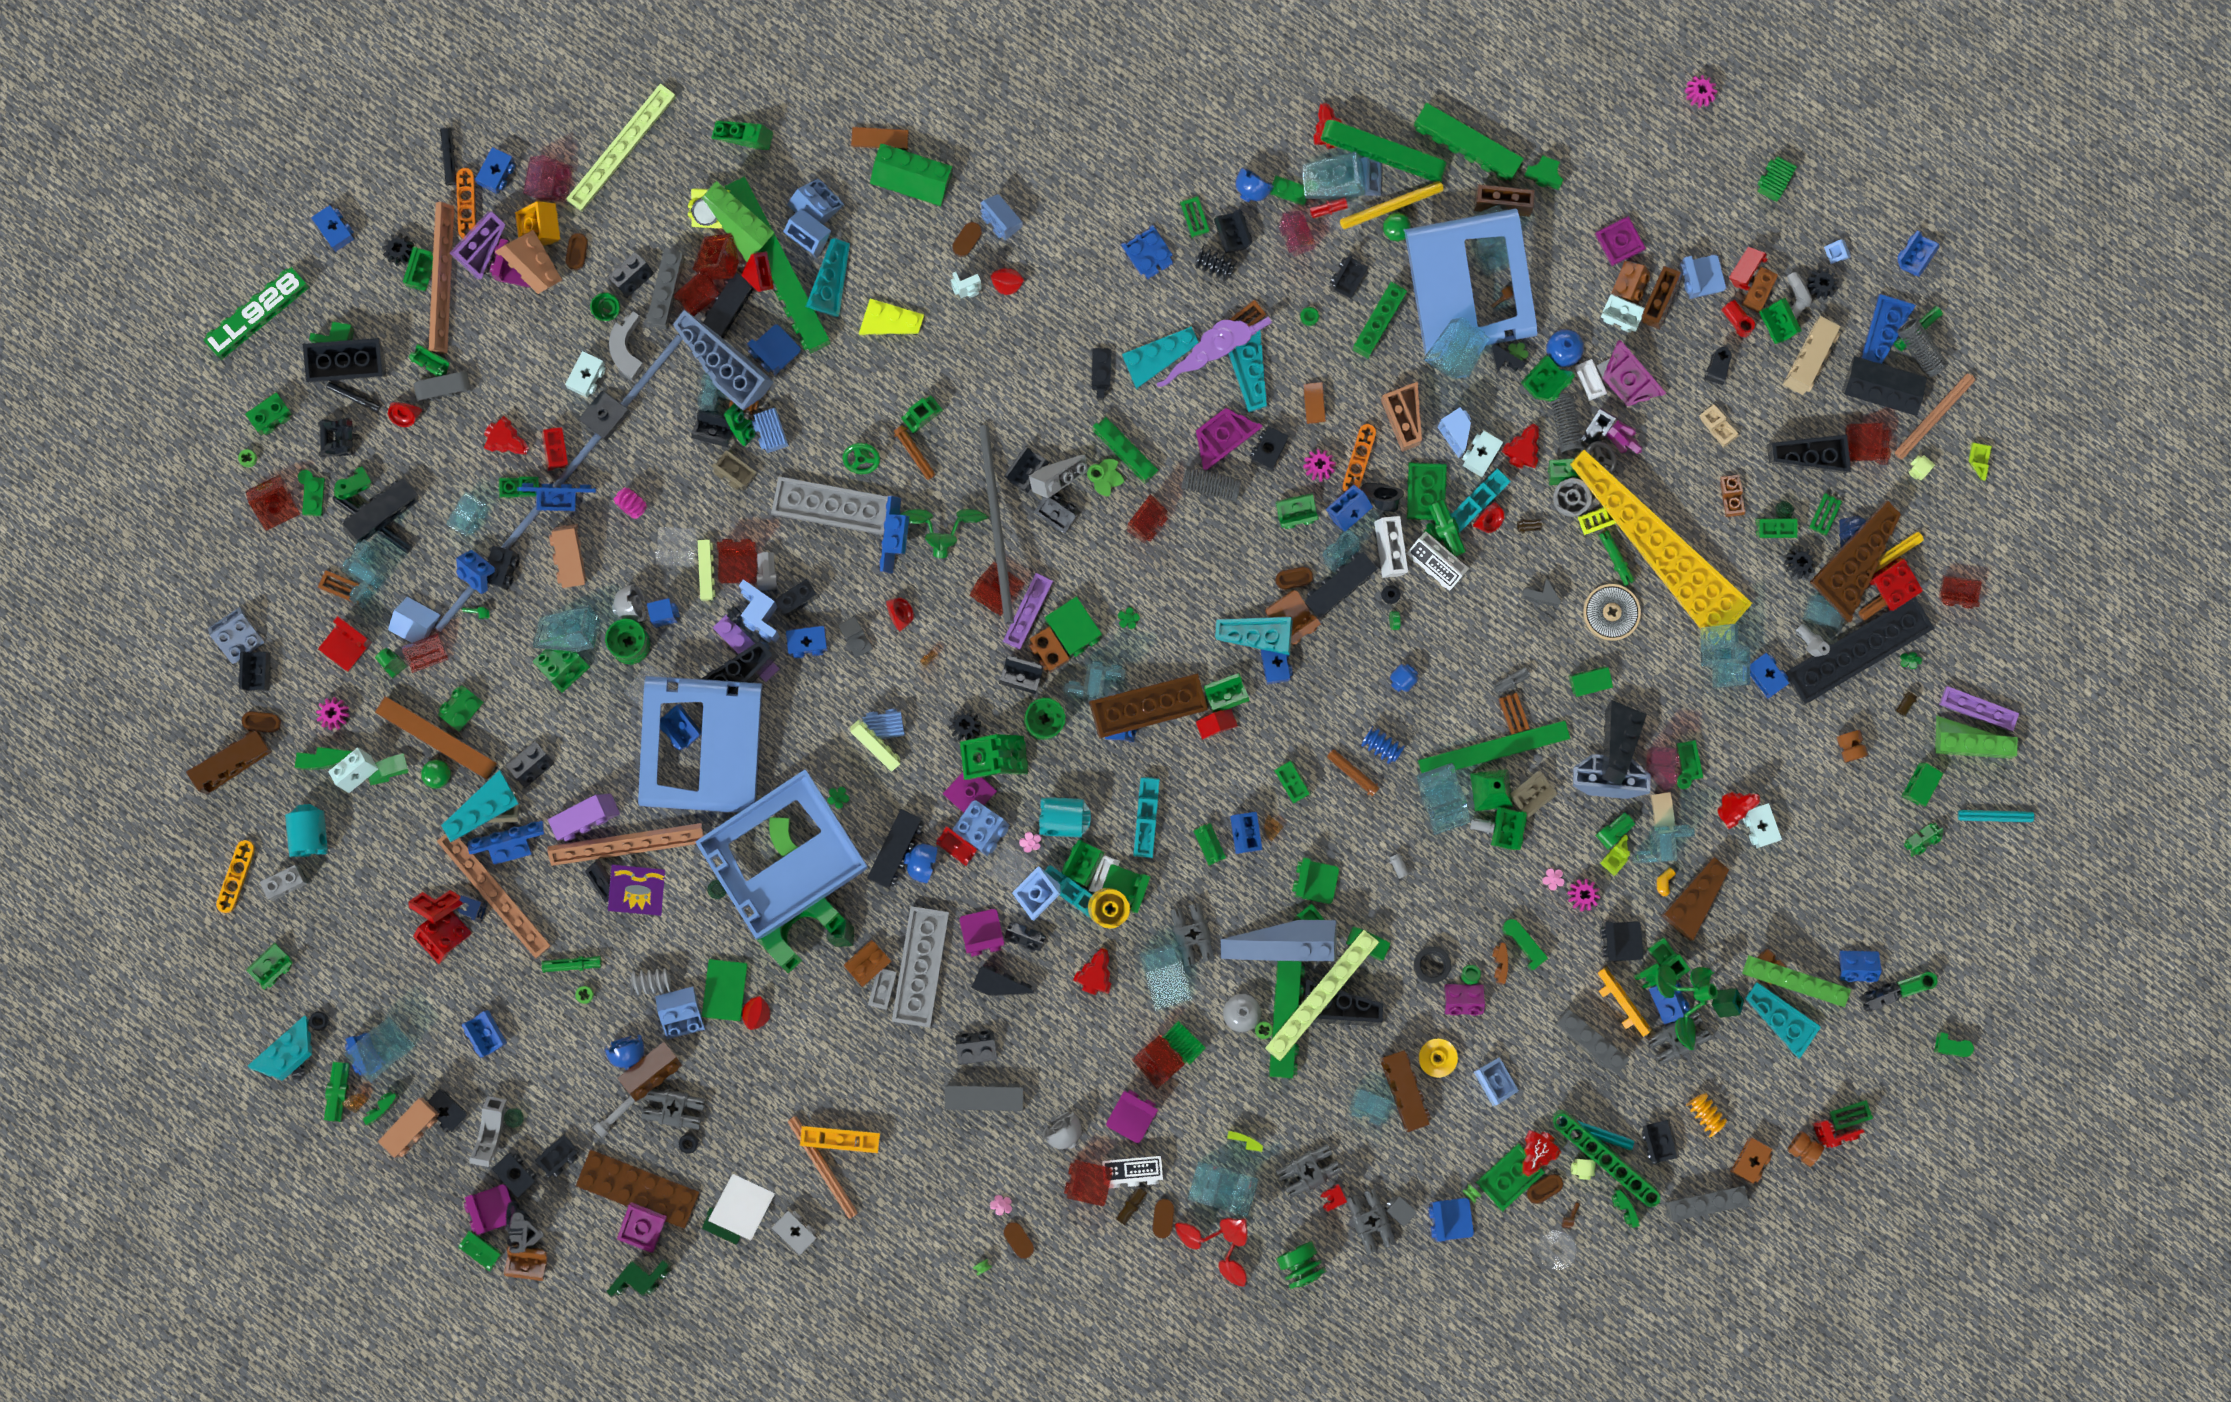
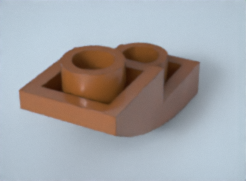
[1304,382,1326,424]
[1720,475,1745,517]
[1492,942,1508,985]

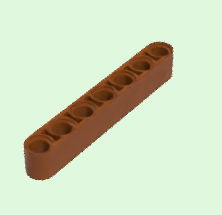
[375,696,497,780]

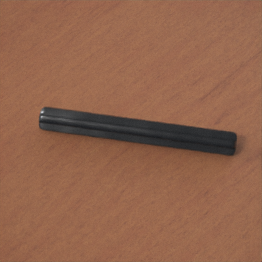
[333,495,413,554]

